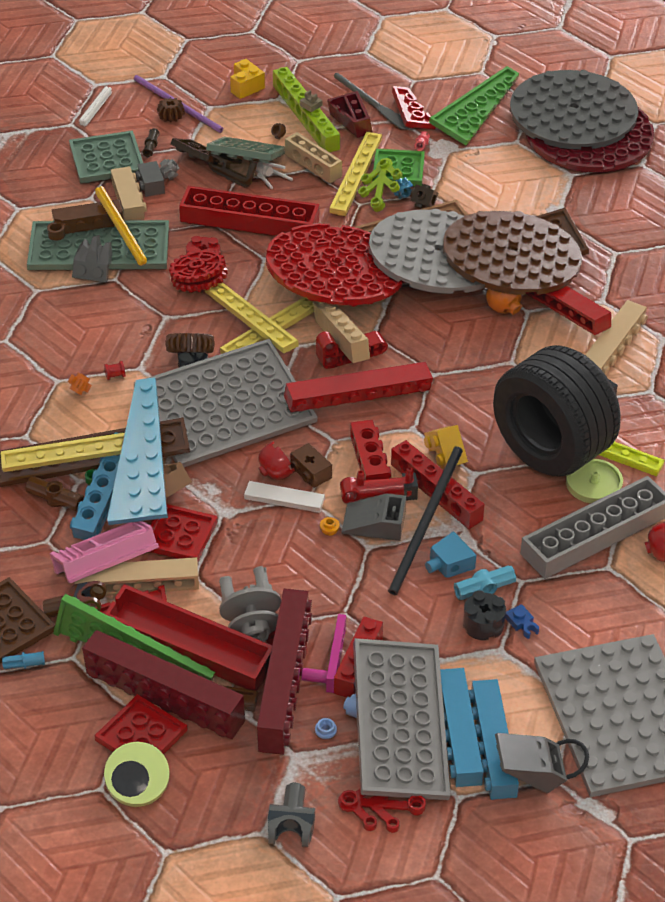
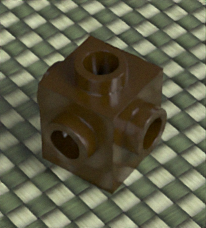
[410,184,439,209]

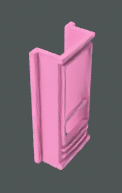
[50,521,159,583]

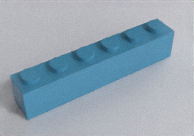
[440,668,483,787]
[468,679,519,800]

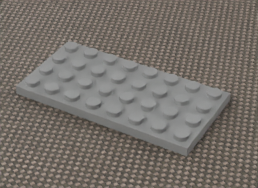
[353,638,451,800]

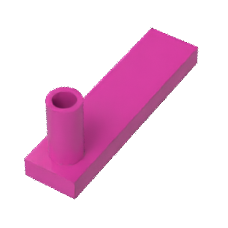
[301,614,346,693]

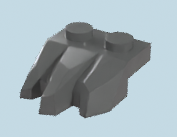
[72,235,112,282]

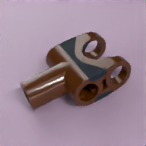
[43,581,107,618]

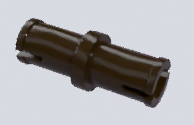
[142,128,160,157]

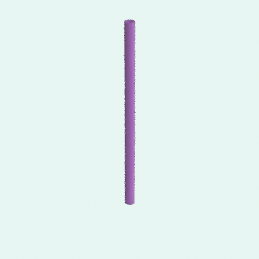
[134,75,223,133]

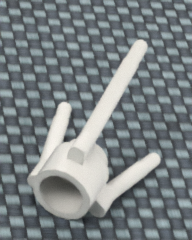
[256,162,293,189]

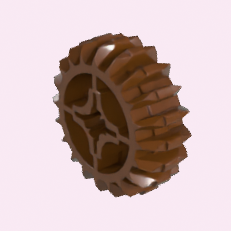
[165,333,215,353]

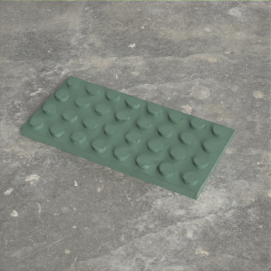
[27,220,169,270]

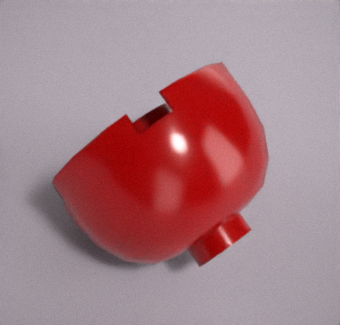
[258,441,295,480]
[645,522,665,562]

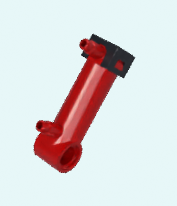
[340,467,418,504]

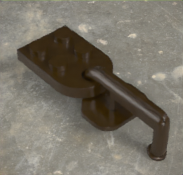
[170,138,258,187]

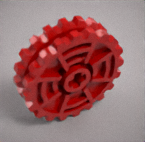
[169,249,228,293]

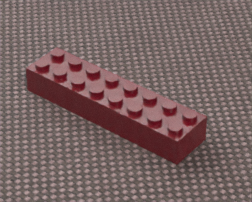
[257,588,312,755]
[82,630,245,740]

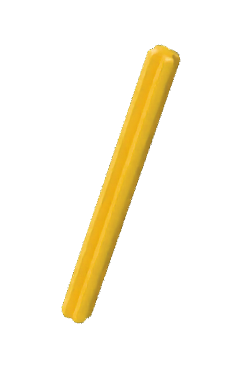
[95,186,147,266]

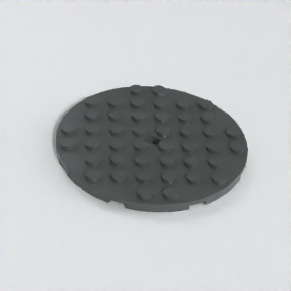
[510,70,638,149]

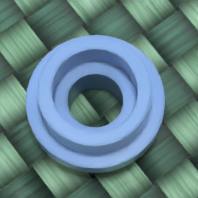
[315,718,337,739]

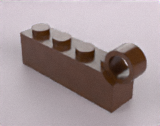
[47,199,124,241]

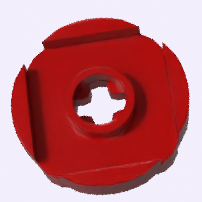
[186,236,221,254]

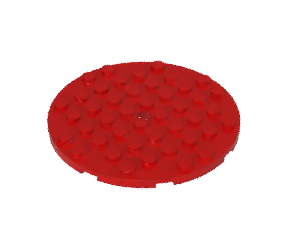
[266,223,404,307]

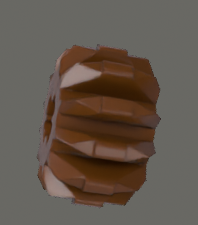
[157,97,184,122]

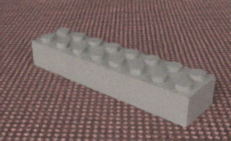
[520,476,665,579]

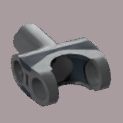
[268,782,315,847]

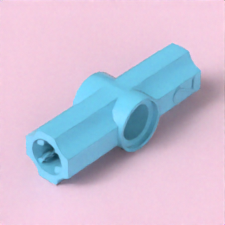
[454,565,516,600]

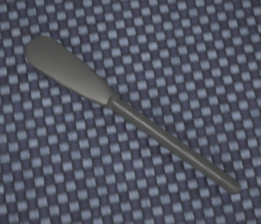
[334,73,409,130]

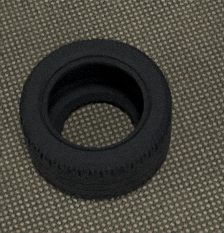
[493,345,621,477]

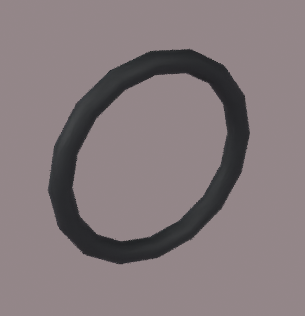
[557,739,589,779]

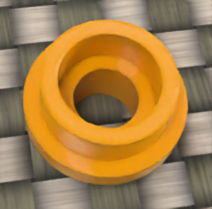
[320,517,340,536]

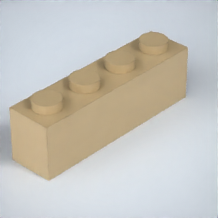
[111,166,147,220]

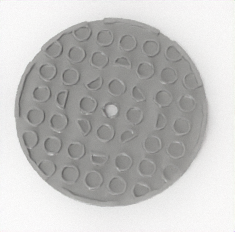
[369,209,485,294]

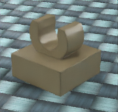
[300,90,323,112]

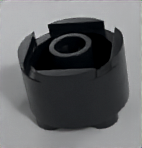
[463,591,506,640]

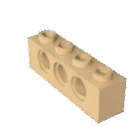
[285,132,342,183]

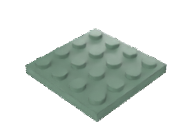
[69,130,143,183]
[206,136,285,163]

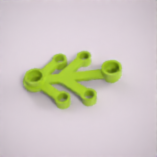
[358,158,402,212]

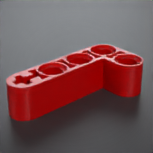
[316,331,388,369]

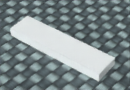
[244,481,325,513]

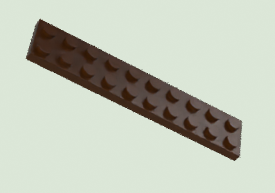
[0,417,190,487]

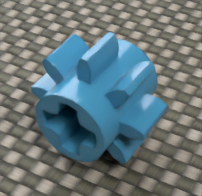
[394,177,413,199]

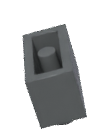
[135,161,165,197]

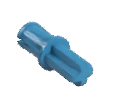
[2,651,45,669]

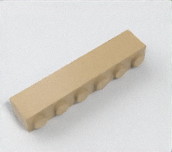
[586,300,648,375]
[313,301,370,363]
[75,558,199,596]

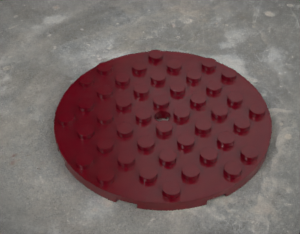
[525,107,654,173]

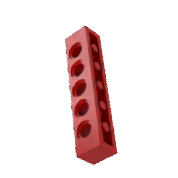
[391,440,485,529]

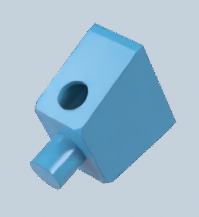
[425,531,477,578]

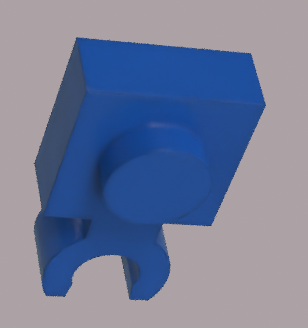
[505,604,539,639]

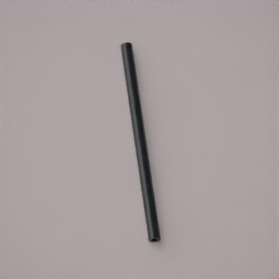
[388,446,463,595]

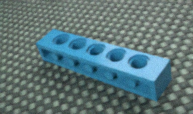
[70,432,120,540]

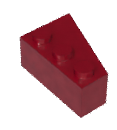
[327,91,373,138]

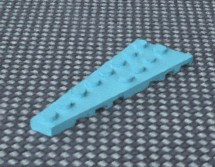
[107,378,168,525]

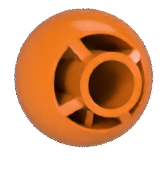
[486,289,522,315]

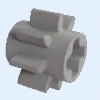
[160,159,179,179]

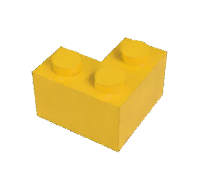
[230,59,265,99]
[424,425,468,469]

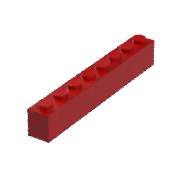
[284,362,433,412]

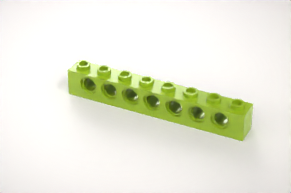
[273,67,340,153]

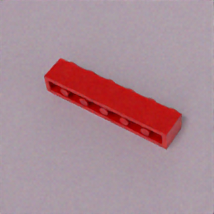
[526,286,612,335]

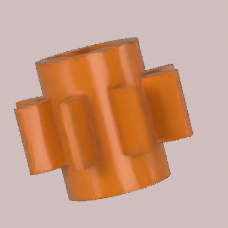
[68,372,92,395]

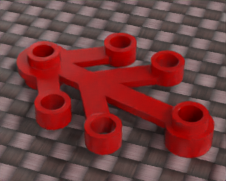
[338,788,426,833]

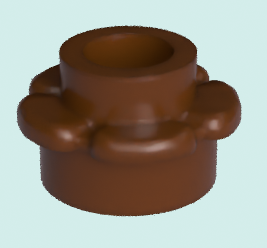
[271,123,286,139]

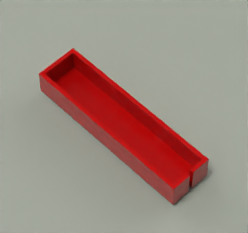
[105,584,272,690]

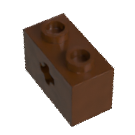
[290,443,332,488]

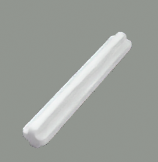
[79,86,112,127]

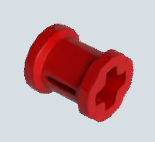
[104,361,126,380]

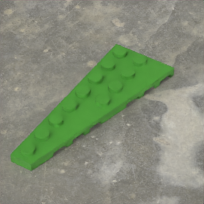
[429,66,519,145]
[53,593,215,681]

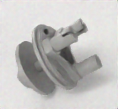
[219,566,281,642]

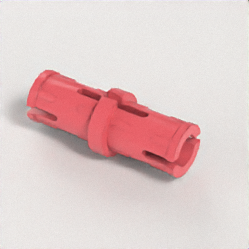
[414,131,430,151]

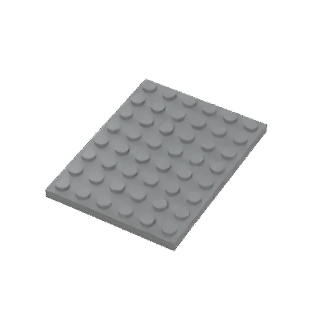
[134,339,318,467]
[534,634,665,797]

